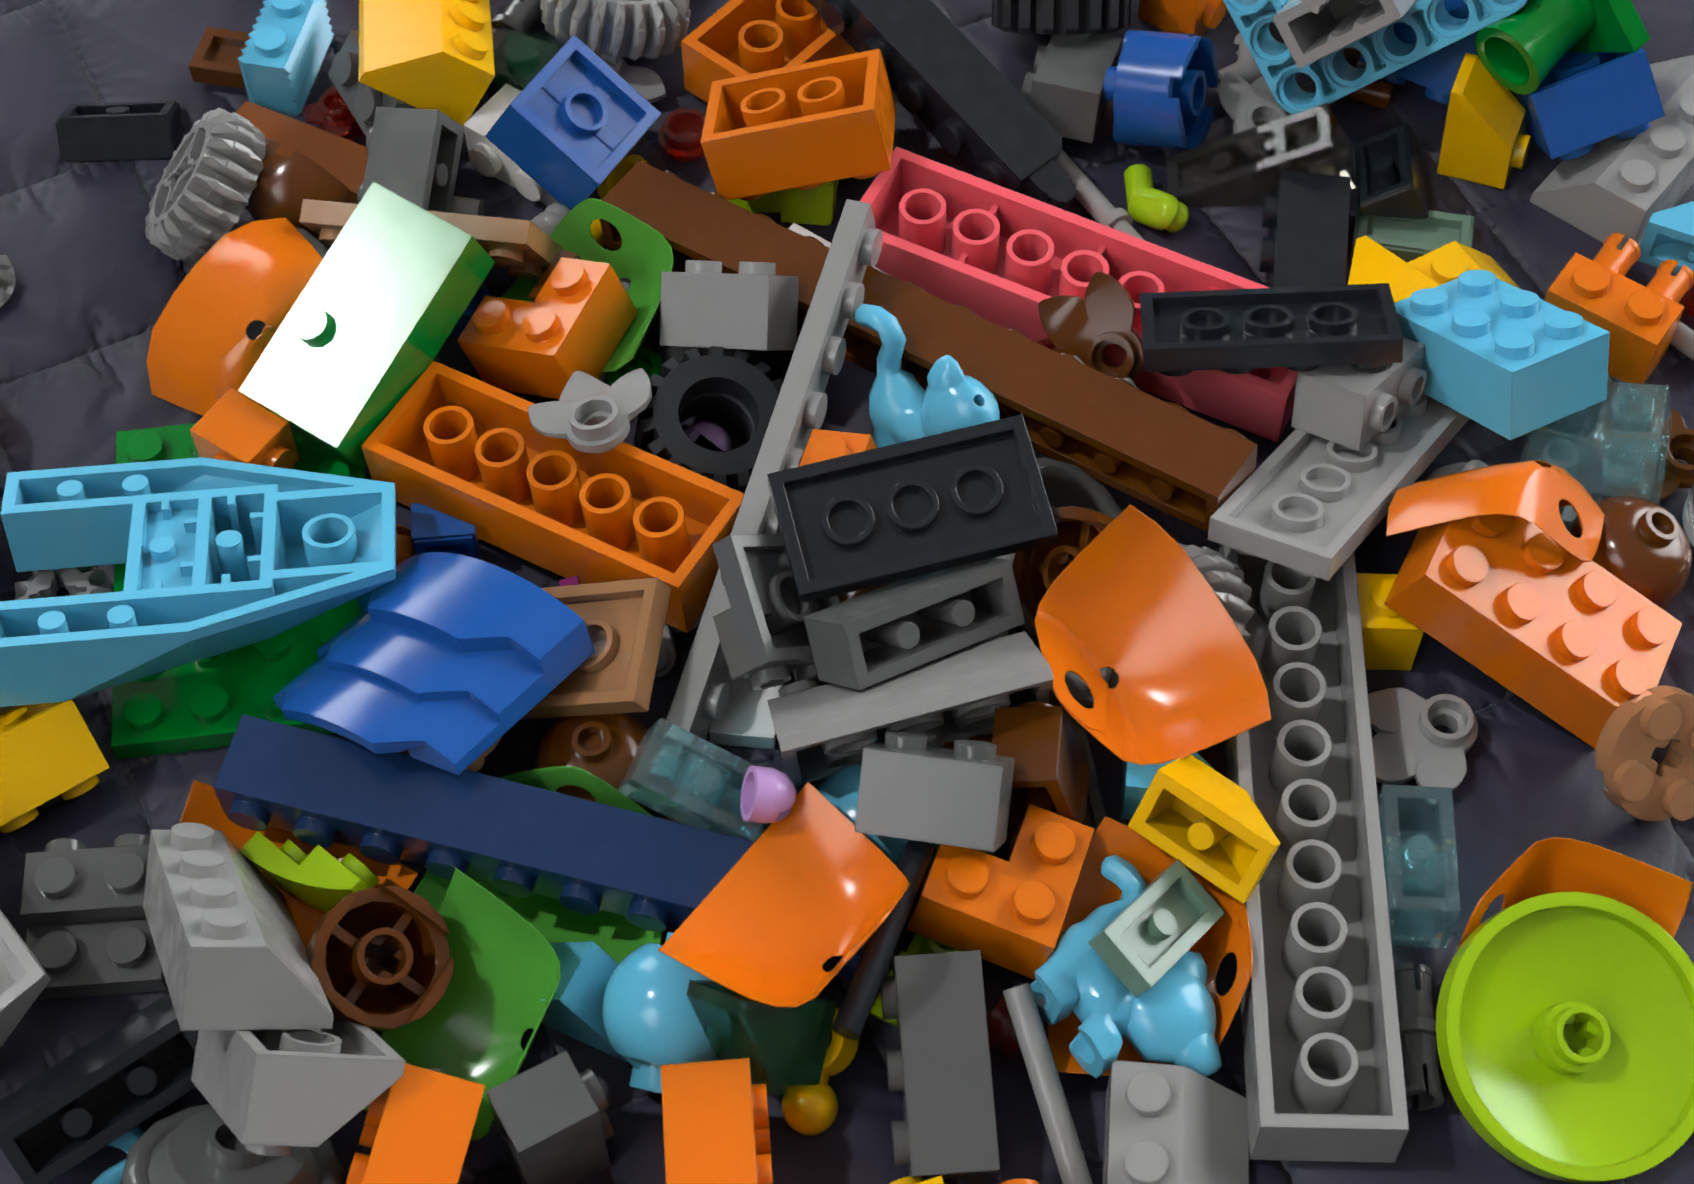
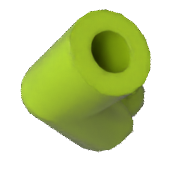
[1124,164,1189,233]

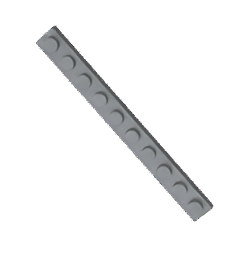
[648,199,883,799]

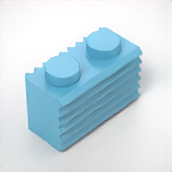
[238,0,334,116]

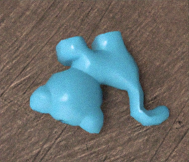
[855,304,1000,448]
[1030,854,1222,1078]

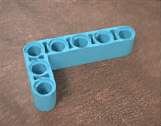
[1223,0,1528,115]

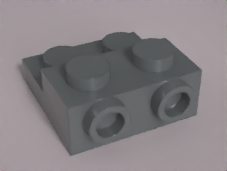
[712,533,840,691]
[20,834,167,1001]

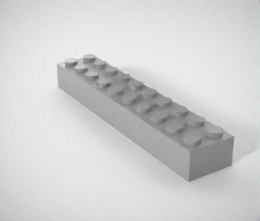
[1216,543,1409,1163]

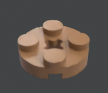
[1595,686,1694,822]

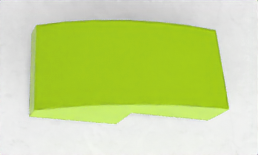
[239,831,380,912]

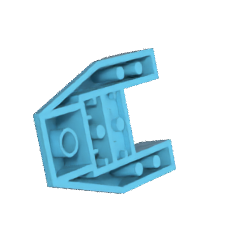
[0,457,396,707]

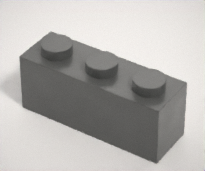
[803,558,1025,690]
[880,950,1000,1181]

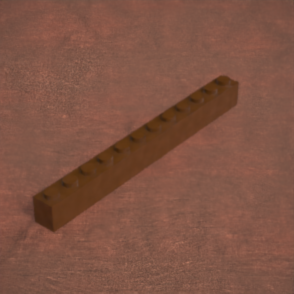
[600,161,1257,532]

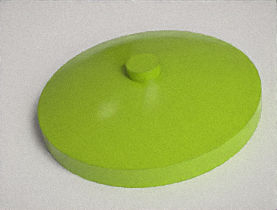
[1436,892,1694,1183]

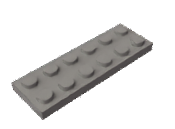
[1207,393,1470,581]

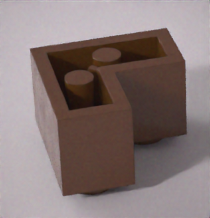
[944,701,1090,843]

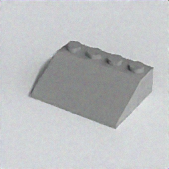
[767,630,1054,787]

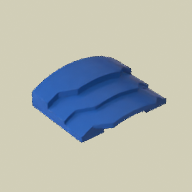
[273,552,595,775]

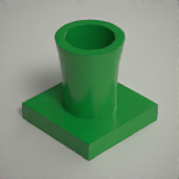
[1475,0,1650,95]

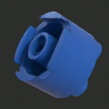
[1103,30,1218,150]

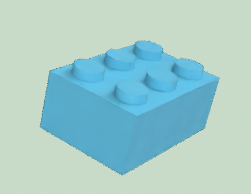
[1394,270,1610,440]

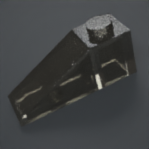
[1166,103,1356,207]

